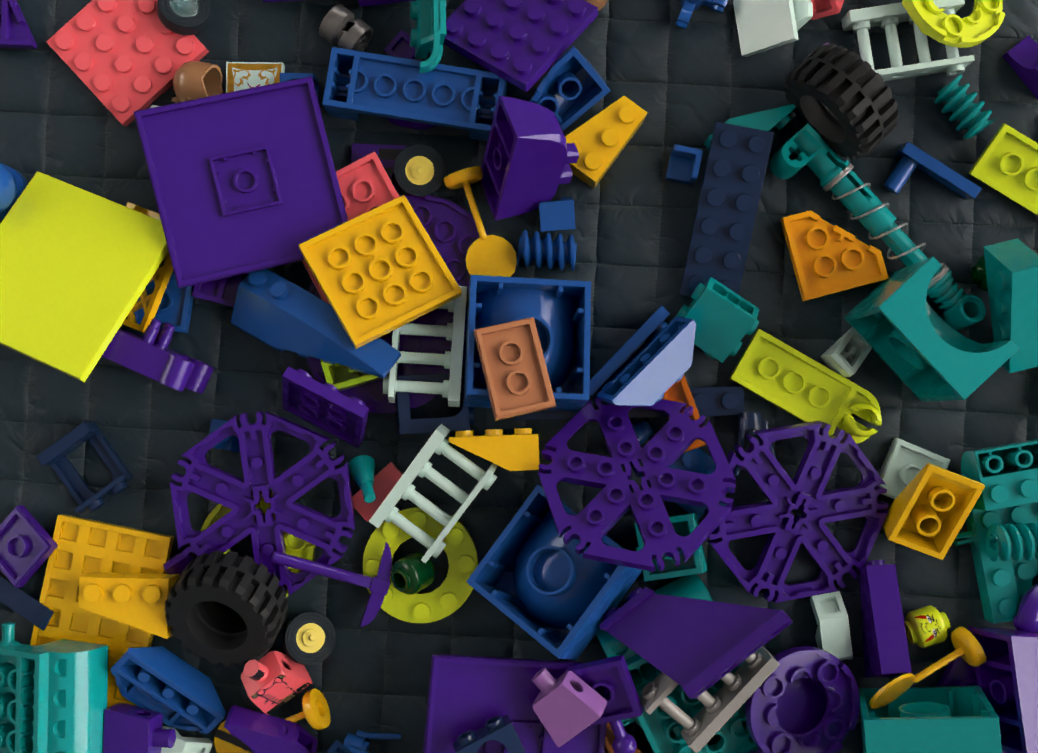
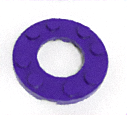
[745,646,860,753]

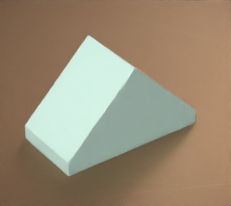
[820,327,872,377]

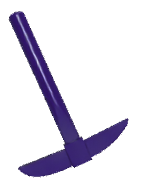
[271,542,392,627]

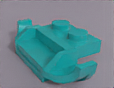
[410,0,446,73]

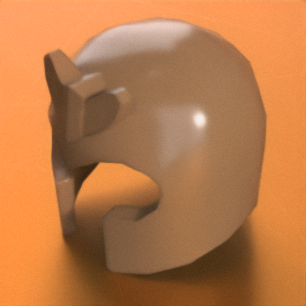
[171,61,224,103]

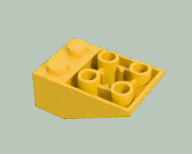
[449,428,539,471]

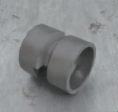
[319,4,374,52]

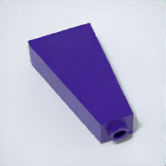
[858,560,912,678]

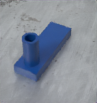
[883,142,982,200]

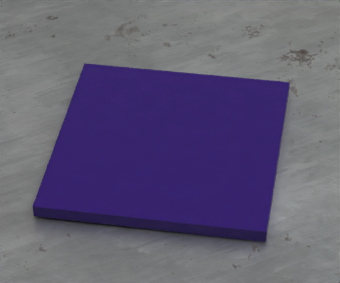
[134,76,348,289]
[423,654,609,753]

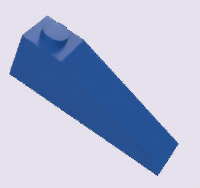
[529,46,611,131]

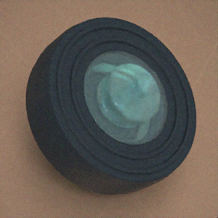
[157,0,211,35]

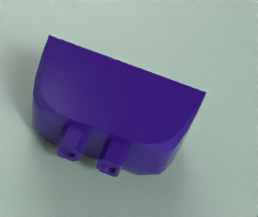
[480,96,579,221]
[970,628,1038,753]

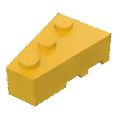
[565,96,648,189]
[78,572,179,639]

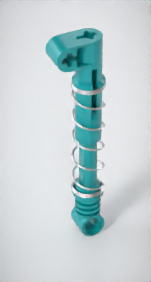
[769,123,986,330]

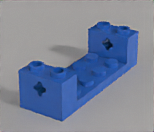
[322,47,507,142]

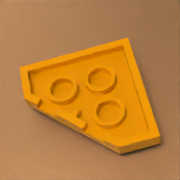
[780,210,889,302]

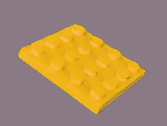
[298,195,462,349]

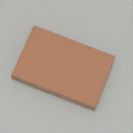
[473,317,556,421]

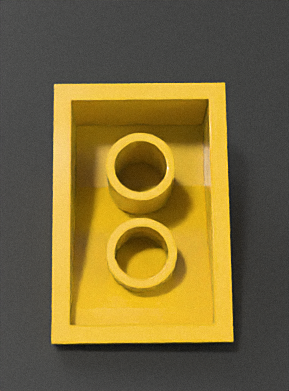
[882,463,985,560]

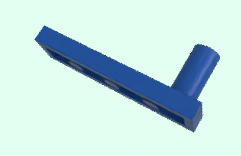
[589,306,670,398]

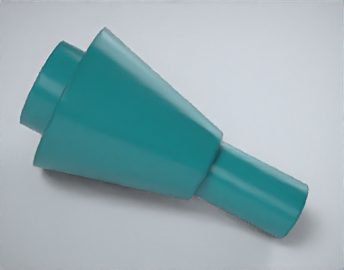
[348,455,376,503]

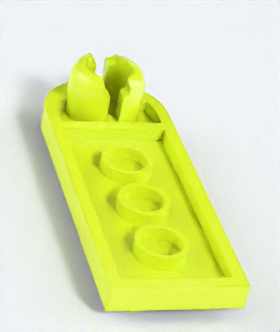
[968,123,1038,216]
[729,329,882,444]

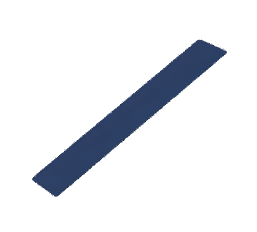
[0,576,54,631]

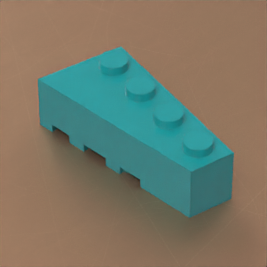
[983,238,1038,374]

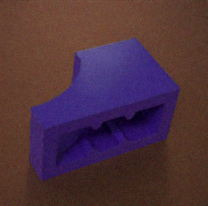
[1002,35,1038,99]

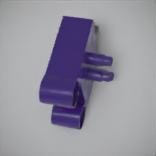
[102,319,215,394]

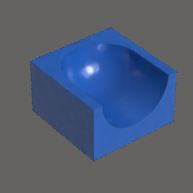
[462,275,591,412]
[466,484,642,660]

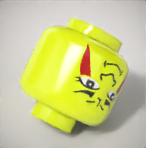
[904,605,951,648]

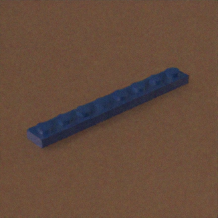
[514,386,744,421]

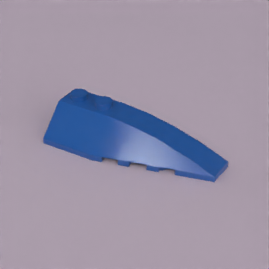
[231,269,401,378]

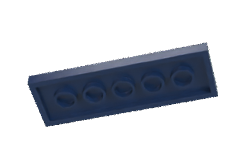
[679,122,774,297]

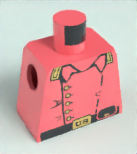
[240,650,313,715]

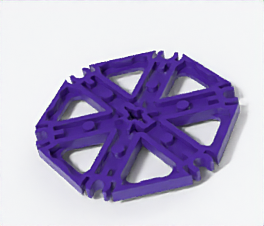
[538,397,736,572]
[170,411,356,596]
[704,421,888,603]

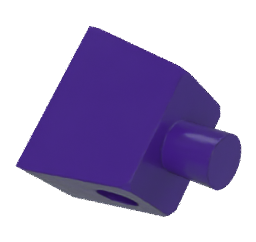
[103,703,176,753]

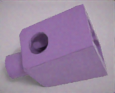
[532,668,607,747]

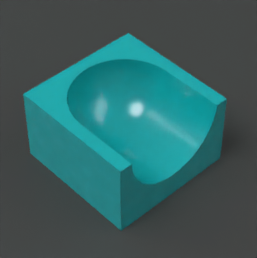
[844,256,1019,402]
[858,686,1002,753]

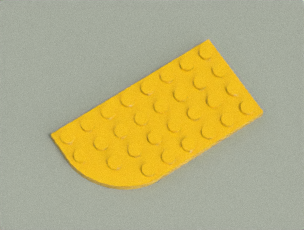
[30,514,174,708]

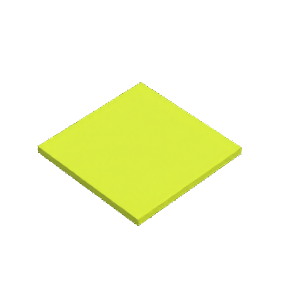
[0,171,169,383]

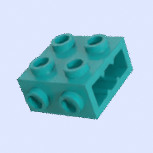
[676,277,759,363]

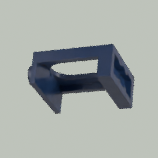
[395,372,474,435]
[36,422,134,513]
[452,715,526,753]

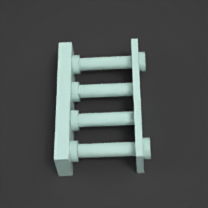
[841,0,975,82]
[383,286,467,407]
[369,424,498,564]

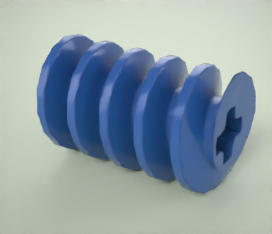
[517,230,577,271]

